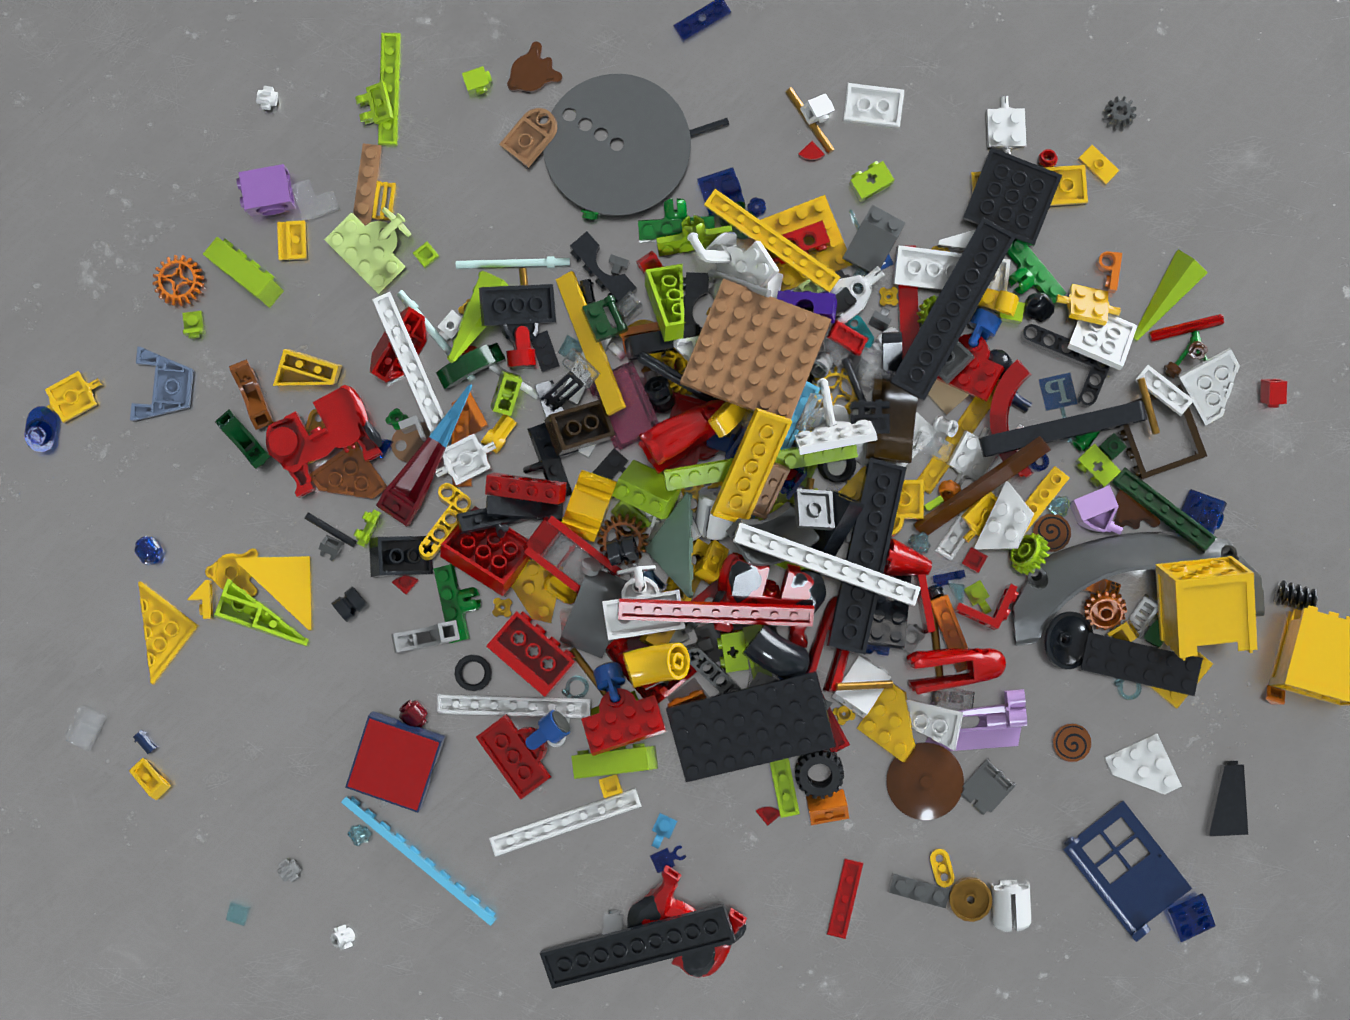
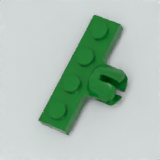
[638,198,715,240]
[1007,239,1067,304]
[433,564,481,643]

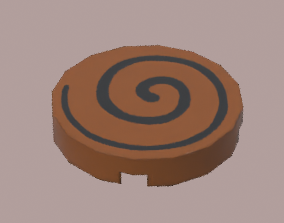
[1032,514,1071,552]
[1052,724,1091,762]

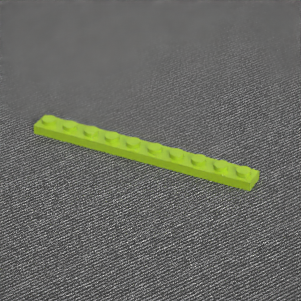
[664,444,858,491]
[743,625,800,818]

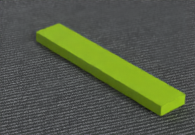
[378,33,401,146]

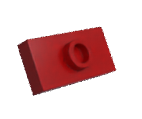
[827,320,868,356]

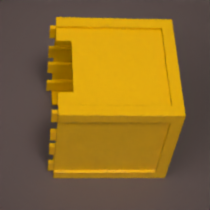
[1155,556,1258,661]
[1268,605,1350,706]

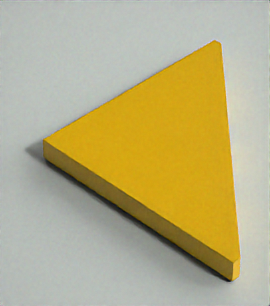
[235,556,311,631]
[138,581,199,685]

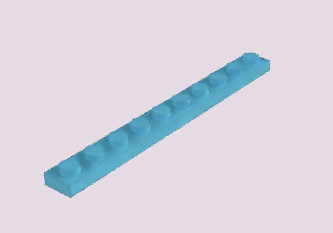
[341,796,497,926]

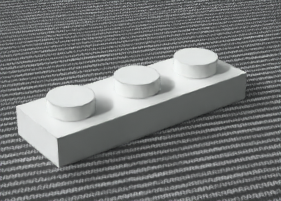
[1135,365,1194,416]

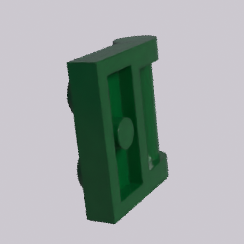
[582,295,628,343]

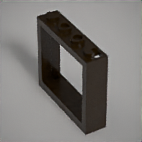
[1119,384,1207,480]

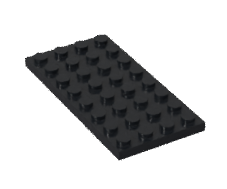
[666,671,836,782]

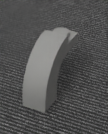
[391,620,460,653]

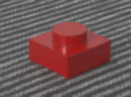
[961,547,988,573]

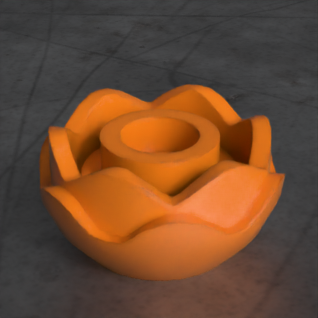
[938,480,961,501]

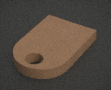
[499,108,557,168]
[391,422,450,463]

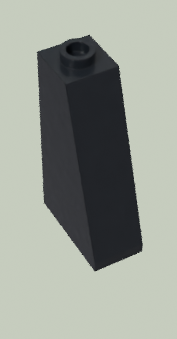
[810,490,864,556]
[1206,761,1248,836]

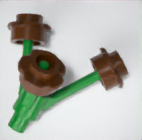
[1164,331,1208,379]

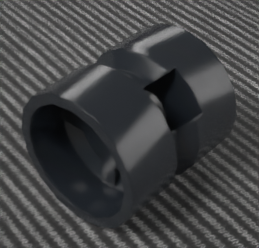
[644,376,676,412]
[606,535,639,566]
[331,586,368,622]

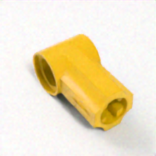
[481,414,517,454]

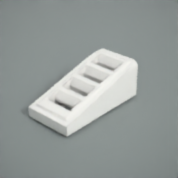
[1128,594,1158,638]

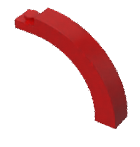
[990,359,1034,478]

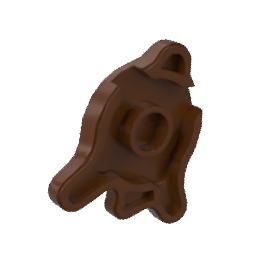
[507,41,562,93]
[1113,489,1160,530]

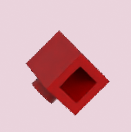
[1260,379,1287,408]

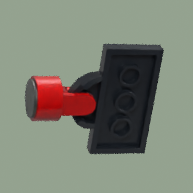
[479,284,556,369]

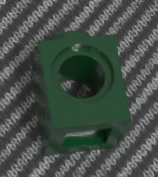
[1098,433,1127,461]

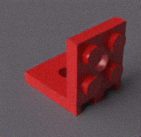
[953,584,1019,630]

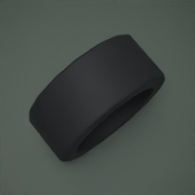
[818,458,856,482]
[454,654,492,691]

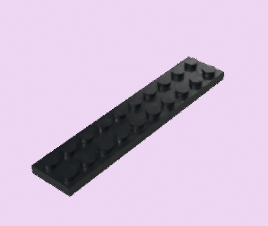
[890,218,1016,402]
[827,458,907,655]
[540,904,736,989]

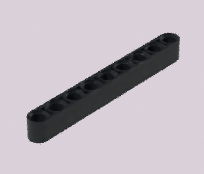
[978,400,1147,457]

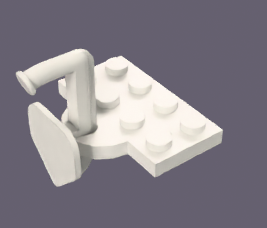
[687,232,779,299]
[794,378,877,455]
[602,562,685,640]

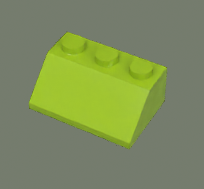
[612,460,682,520]

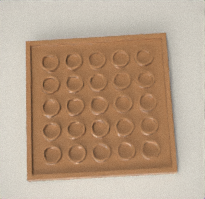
[680,279,831,419]

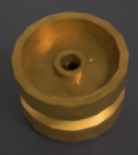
[949,877,992,922]

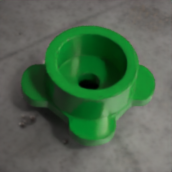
[581,209,599,219]
[385,408,408,430]

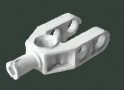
[823,266,885,329]

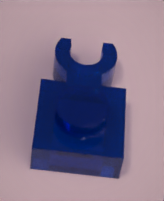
[931,570,966,587]
[650,845,686,873]

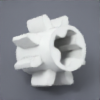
[256,86,278,110]
[330,925,355,950]

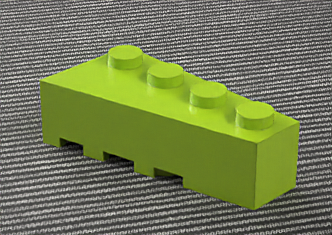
[203,237,284,308]
[645,264,684,342]
[571,743,658,779]

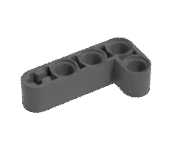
[686,644,741,695]

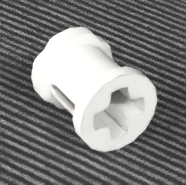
[933,415,959,437]

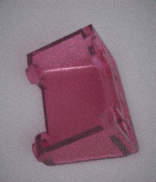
[588,361,659,452]

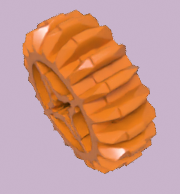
[152,255,205,306]

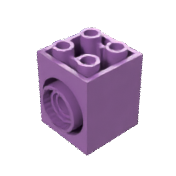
[236,164,295,216]

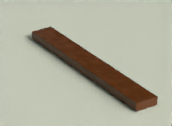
[914,436,1051,537]

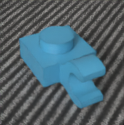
[651,813,677,849]

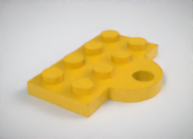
[847,480,924,537]

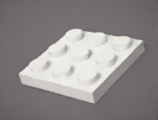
[1067,313,1137,371]

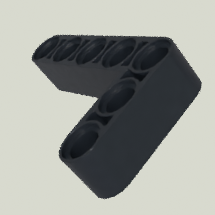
[1021,324,1110,408]

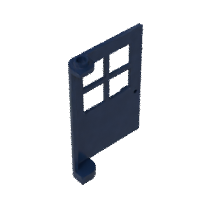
[1063,800,1192,942]

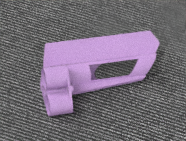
[926,689,1027,751]

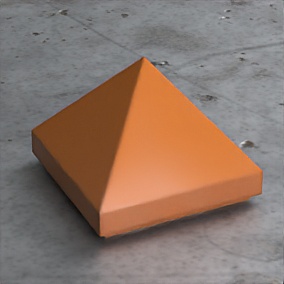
[1266,685,1286,705]

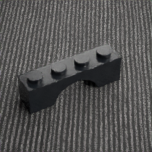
[570,231,637,305]
[683,272,709,330]

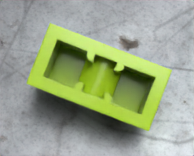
[849,161,895,202]
[490,370,522,416]
[1076,443,1121,488]
[717,629,749,673]

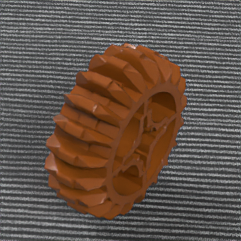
[597,513,649,565]

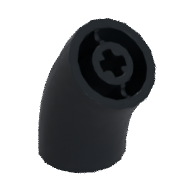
[742,625,809,679]

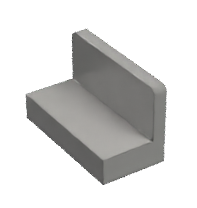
[398,415,427,442]

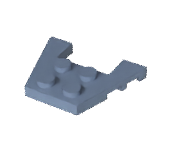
[130,346,194,421]

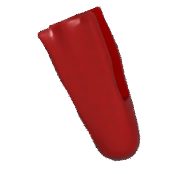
[638,399,726,474]
[805,595,850,692]
[906,648,1006,695]

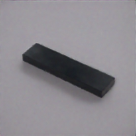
[486,495,563,522]

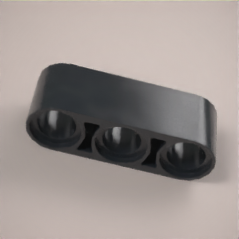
[882,332,903,380]

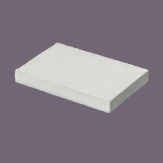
[843,83,904,128]

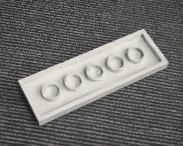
[893,245,1011,291]

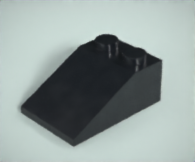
[369,536,433,577]

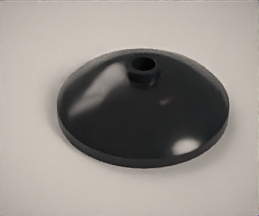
[1044,611,1093,669]

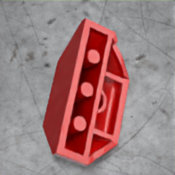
[370,306,427,382]

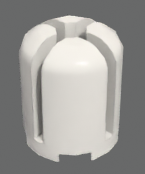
[695,486,734,540]
[991,880,1031,932]

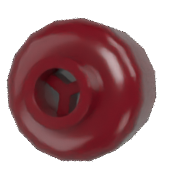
[399,700,428,727]

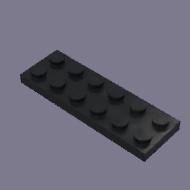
[1080,632,1203,696]

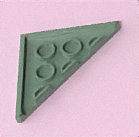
[645,492,694,598]

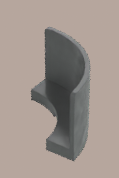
[726,501,819,566]
[560,570,628,658]

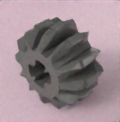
[1104,96,1137,129]

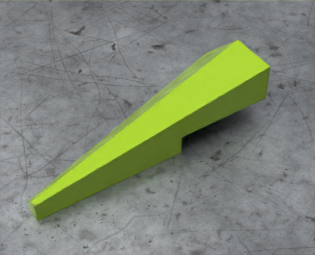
[1133,249,1208,342]
[447,270,509,363]
[213,579,308,647]

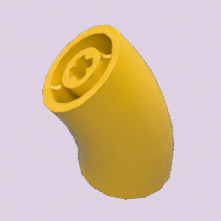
[623,643,690,688]

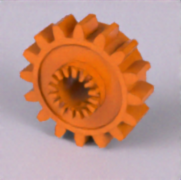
[1084,588,1127,630]

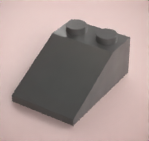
[842,205,906,276]

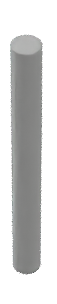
[708,269,771,297]

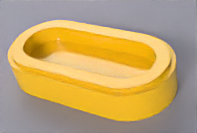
[544,574,578,604]

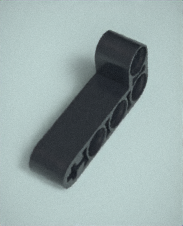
[624,324,701,360]

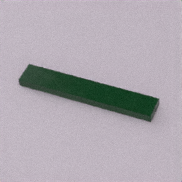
[1112,467,1217,553]

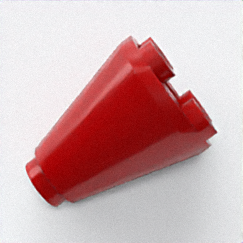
[883,538,932,576]

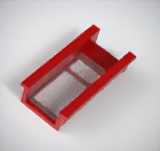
[523,515,622,594]

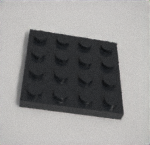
[963,147,1062,247]

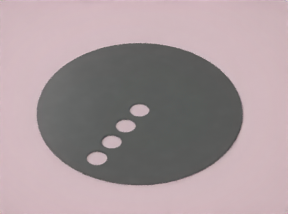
[543,74,691,215]

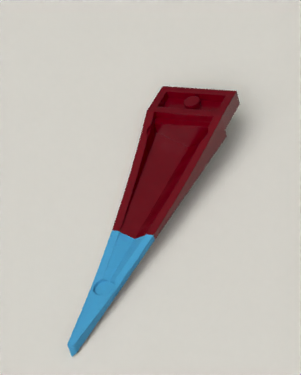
[376,384,472,526]

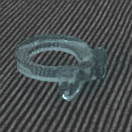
[561,676,589,699]
[1114,679,1142,700]

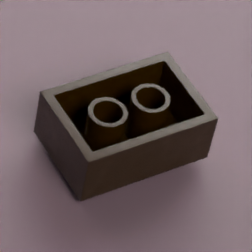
[544,399,615,456]

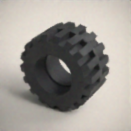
[795,749,844,799]

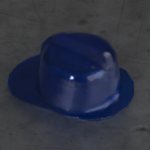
[24,406,57,452]

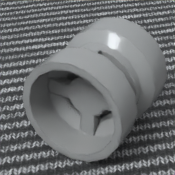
[811,352,833,378]

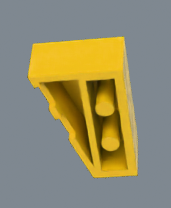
[273,349,342,386]

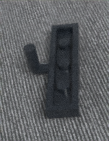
[523,423,572,497]
[456,508,531,538]

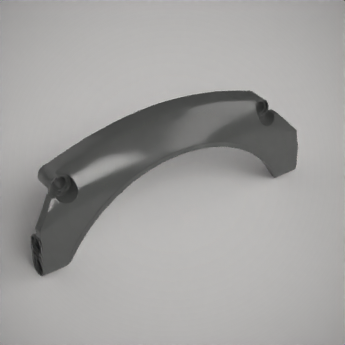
[1011,532,1265,646]

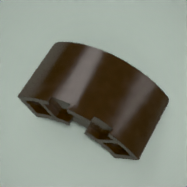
[865,378,918,463]

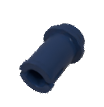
[1011,391,1032,413]
[133,730,157,755]

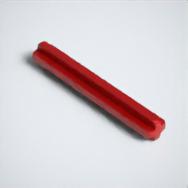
[1149,314,1224,341]

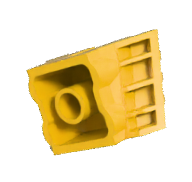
[561,470,617,542]

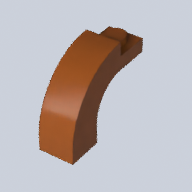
[229,359,274,430]

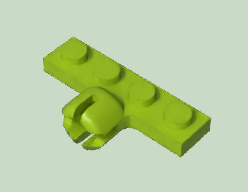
[656,215,733,256]

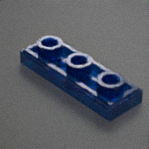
[673,0,731,42]

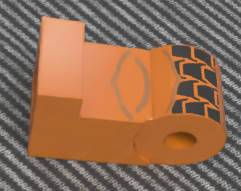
[1082,579,1121,595]

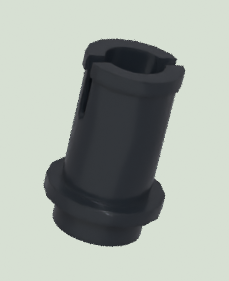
[579,279,596,304]

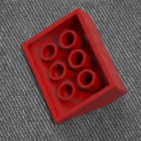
[440,506,530,596]

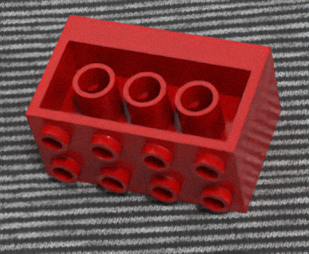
[486,611,577,698]

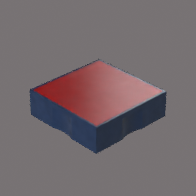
[345,711,445,813]

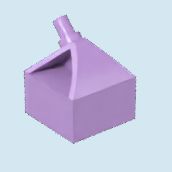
[1069,485,1123,535]

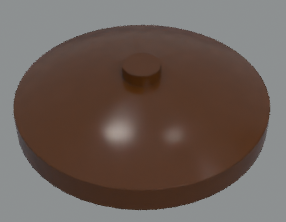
[886,742,964,820]

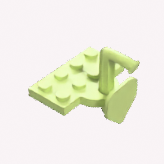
[324,207,411,294]

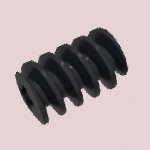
[1275,580,1318,609]

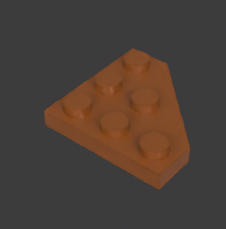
[310,443,387,499]

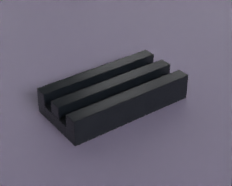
[543,371,584,409]

